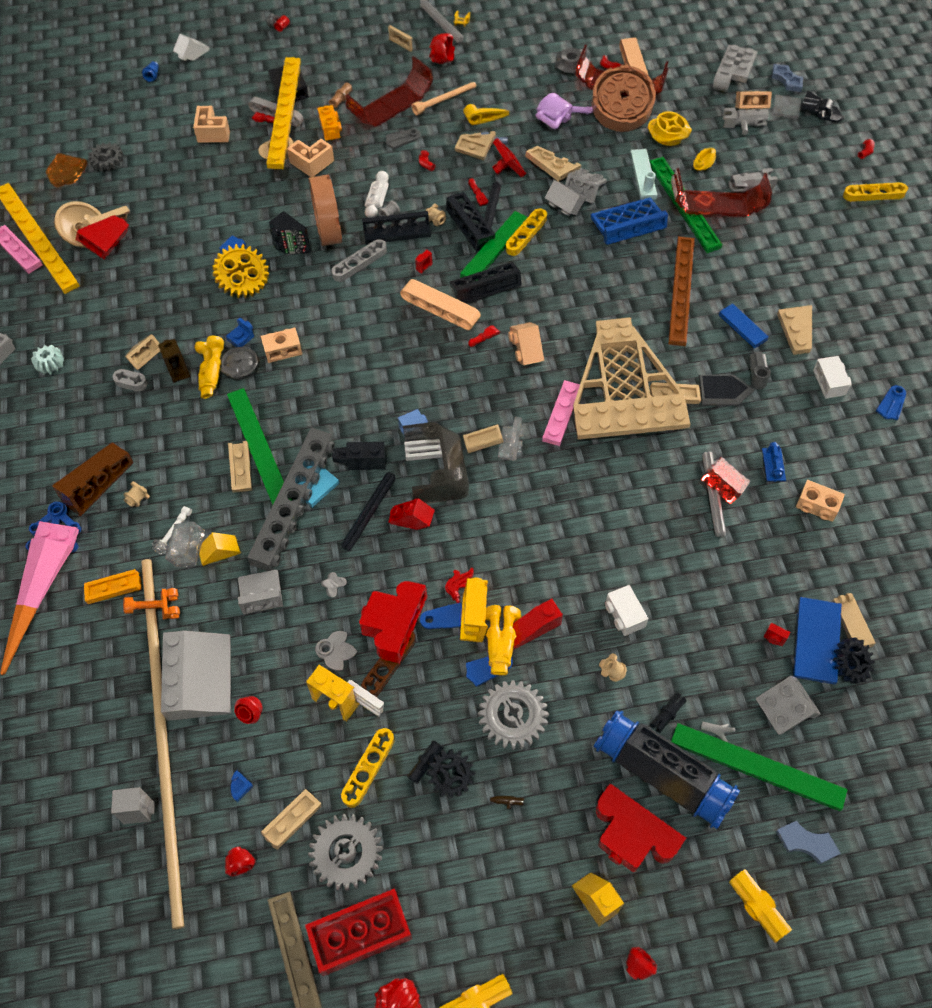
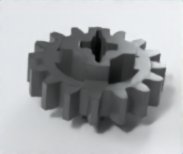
[88,142,124,172]

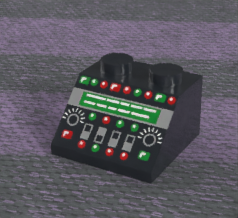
[269,211,311,254]

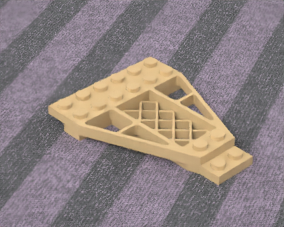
[573,317,690,439]

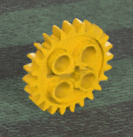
[212,244,269,298]

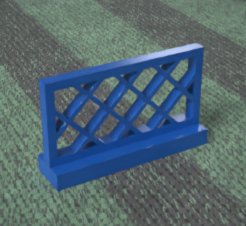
[591,197,668,245]

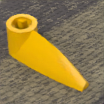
[463,104,509,125]

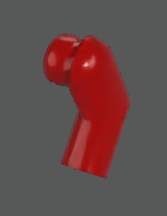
[858,139,875,159]
[418,150,435,171]

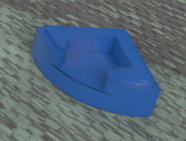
[231,770,253,803]

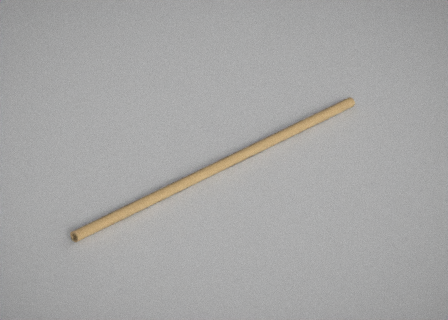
[142,559,184,929]

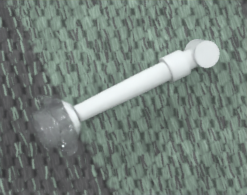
[152,506,192,554]

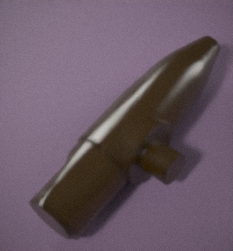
[490,796,524,809]

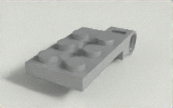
[712,45,758,93]

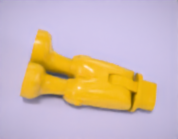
[194,336,224,399]
[486,605,521,675]

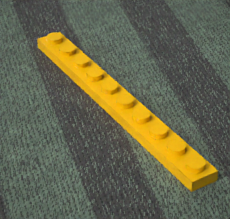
[267,57,301,169]
[0,183,80,294]

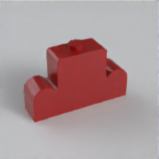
[359,581,428,664]
[596,783,686,872]

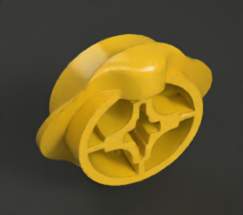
[648,111,692,146]

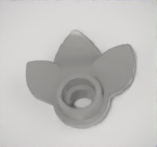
[315,631,357,671]

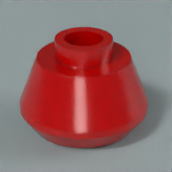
[234,696,263,724]
[225,847,255,877]
[626,947,657,980]

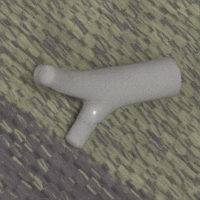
[701,721,736,742]

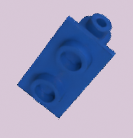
[762,442,786,481]

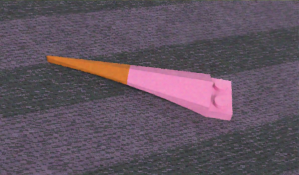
[0,521,79,675]

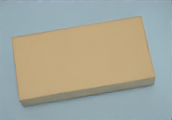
[463,424,504,453]

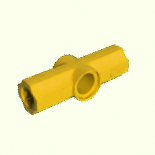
[729,869,792,943]
[440,974,513,1008]

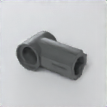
[749,352,771,389]

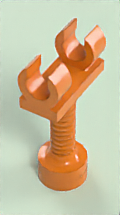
[123,588,180,619]

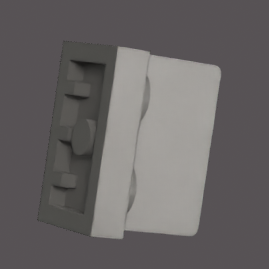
[565,168,607,203]
[238,570,283,614]
[756,676,821,735]

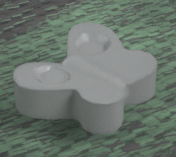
[321,572,347,597]

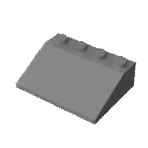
[161,631,231,721]

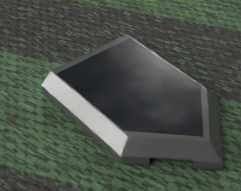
[699,375,755,406]

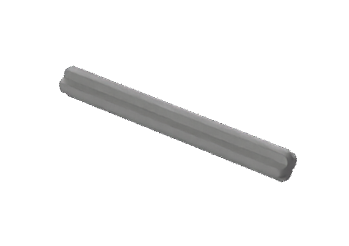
[420,0,463,43]
[702,451,726,537]

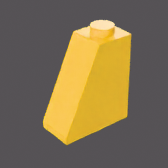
[572,873,624,927]

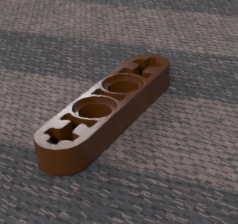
[361,631,416,697]

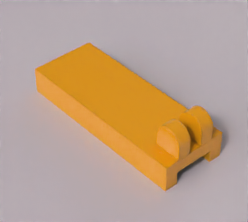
[84,569,142,604]

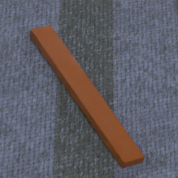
[668,236,695,347]

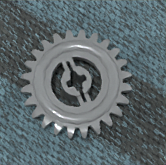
[478,680,549,750]
[308,814,383,891]

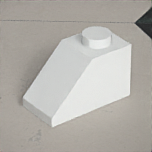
[173,34,210,61]

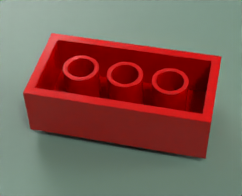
[305,888,412,976]

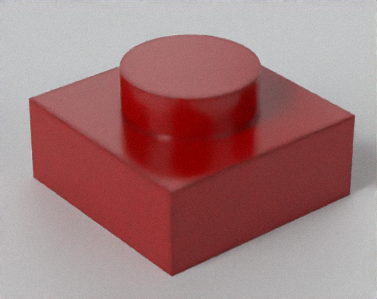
[415,250,432,274]
[764,623,790,647]

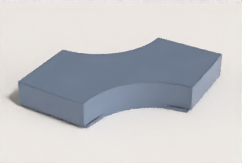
[772,64,803,92]
[776,821,841,864]

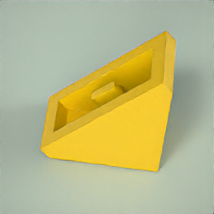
[197,532,241,566]

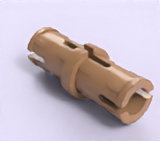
[329,83,352,108]

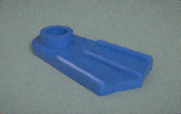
[876,385,906,420]
[420,603,462,629]
[466,656,513,687]

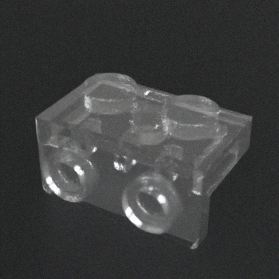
[498,417,525,461]

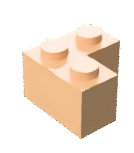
[193,106,230,143]
[287,139,334,177]
[508,322,544,365]

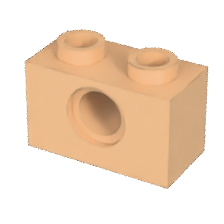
[735,91,772,108]
[261,328,302,363]

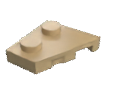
[455,131,496,160]

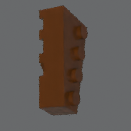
[52,442,133,516]

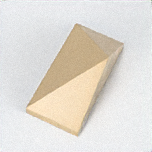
[388,25,413,52]
[125,334,160,370]

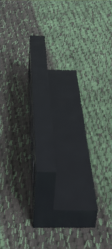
[445,192,496,252]
[362,211,431,245]
[450,262,522,303]

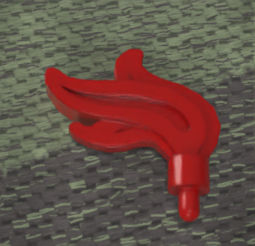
[600,55,622,69]
[445,568,474,603]

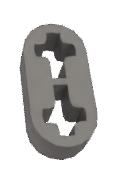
[113,369,147,391]

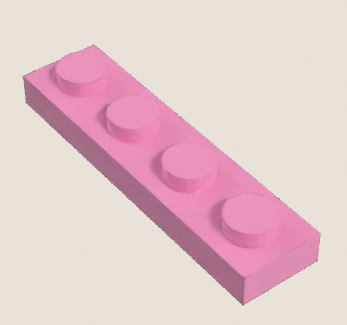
[0,225,43,274]
[542,380,580,446]

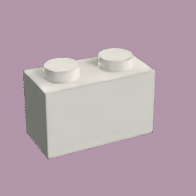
[813,356,851,399]
[605,585,648,636]

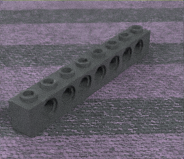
[247,427,335,571]

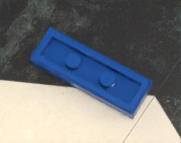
[719,304,769,349]

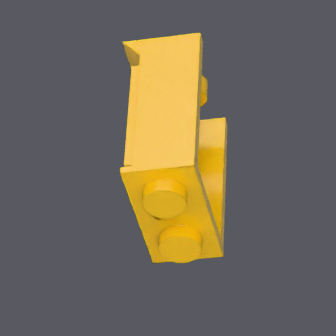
[460,577,488,643]
[306,665,359,722]

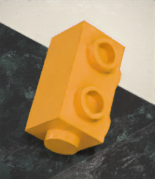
[317,105,342,141]

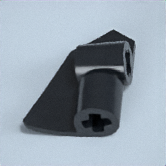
[801,91,844,122]

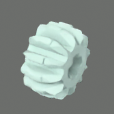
[31,345,64,375]

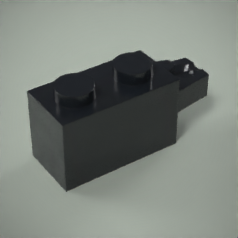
[332,442,386,470]

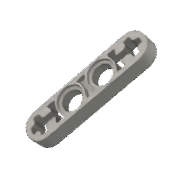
[248,97,304,127]
[332,240,387,282]

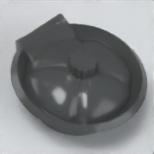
[555,48,587,73]
[220,347,258,379]

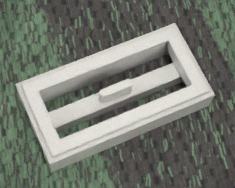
[404,438,443,461]
[347,680,384,717]

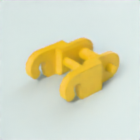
[454,11,470,27]

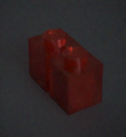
[701,457,750,504]

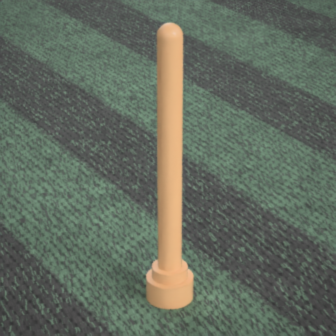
[412,82,476,116]

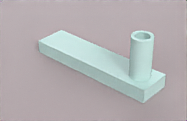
[630,149,657,200]

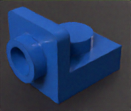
[226,317,254,347]

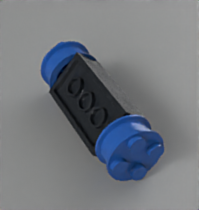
[594,710,740,829]

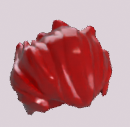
[429,33,455,64]
[375,978,422,1008]

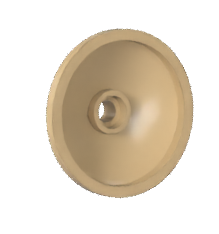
[54,201,101,247]

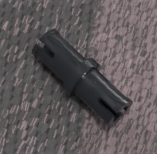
[650,693,687,733]
[407,740,444,784]

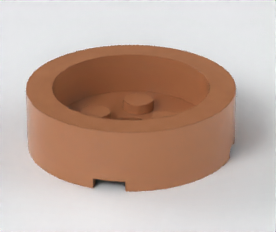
[592,65,656,132]
[309,174,342,246]

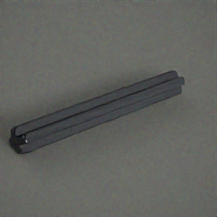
[480,181,501,246]
[341,472,395,551]

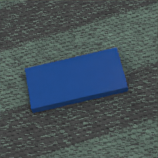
[793,597,842,684]

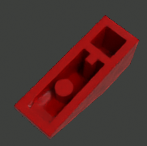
[512,599,563,650]

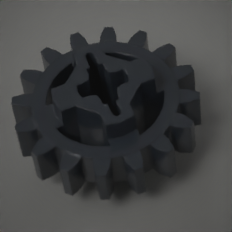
[833,637,875,684]
[426,749,475,799]

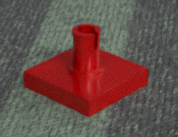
[492,138,527,178]

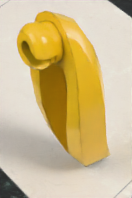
[693,148,716,171]

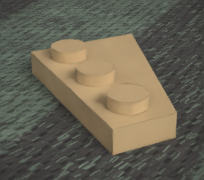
[525,146,581,182]
[777,305,812,355]

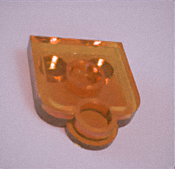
[46,153,88,187]

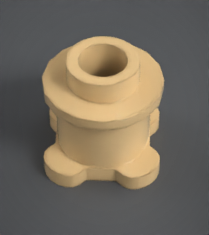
[426,204,446,226]
[123,481,150,507]
[599,653,627,682]

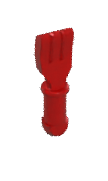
[252,112,275,123]
[468,178,488,206]
[468,325,500,347]

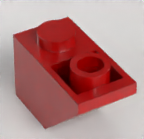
[388,498,435,530]

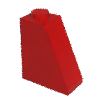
[75,215,129,260]

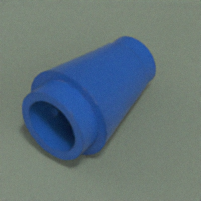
[142,61,159,82]

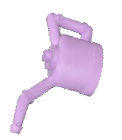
[536,93,593,129]

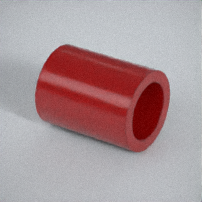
[274,15,290,32]

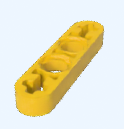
[843,182,908,202]
[506,208,547,256]
[341,728,394,808]

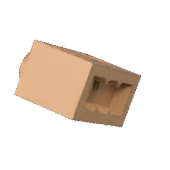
[796,480,845,522]

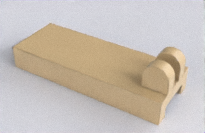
[82,206,130,227]
[650,382,701,404]
[228,441,252,493]
[832,593,875,647]
[261,789,321,850]

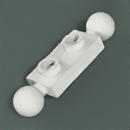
[365,171,389,218]

